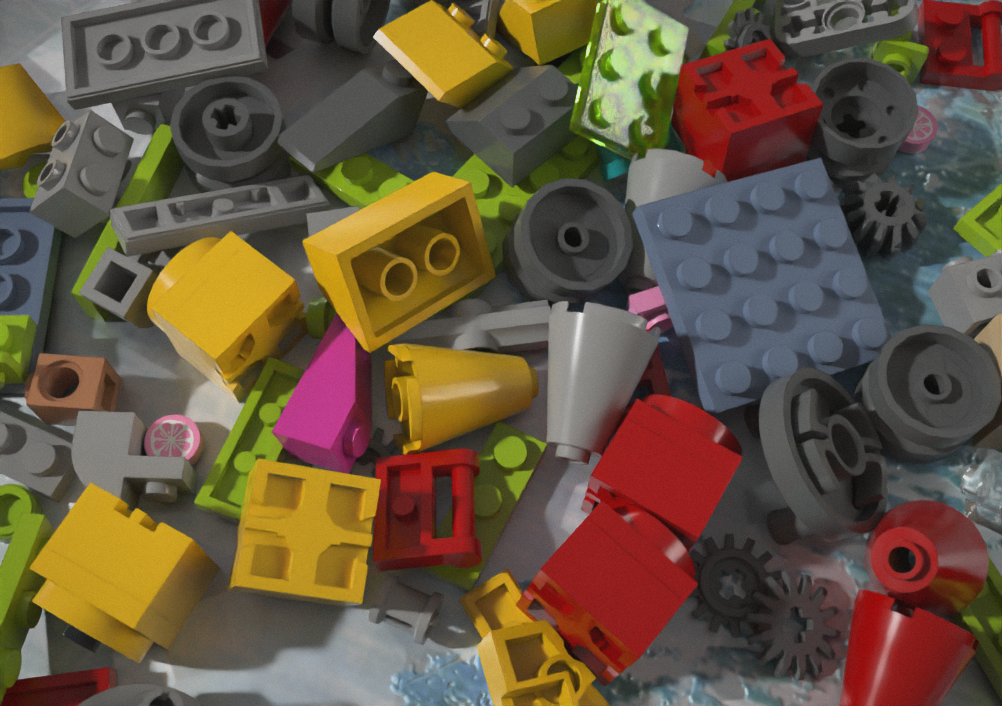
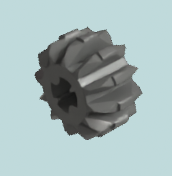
[839,173,928,261]

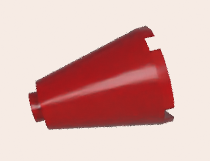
[865,500,988,618]
[839,589,979,706]

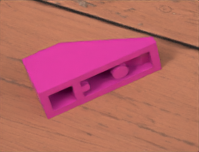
[272,313,372,474]

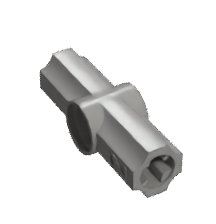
[392,299,551,359]

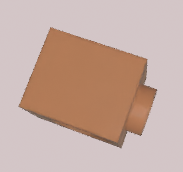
[25,353,122,426]

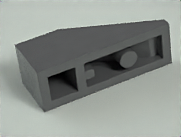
[277,59,428,173]

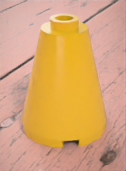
[384,343,539,455]

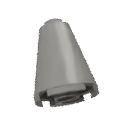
[617,148,728,295]
[547,301,660,465]

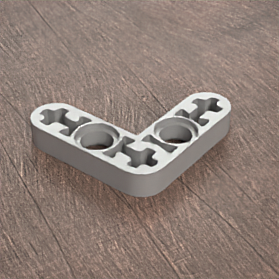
[775,0,919,58]

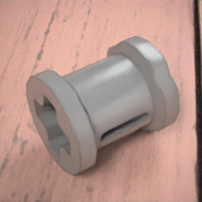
[368,573,444,645]

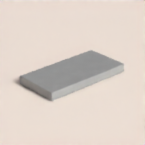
[61,0,268,110]

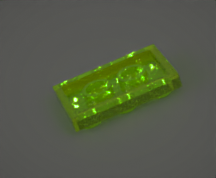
[569,0,689,160]

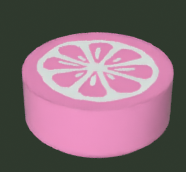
[898,105,938,154]
[144,414,204,466]

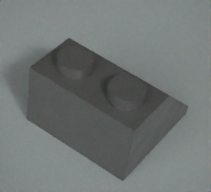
[445,65,588,188]

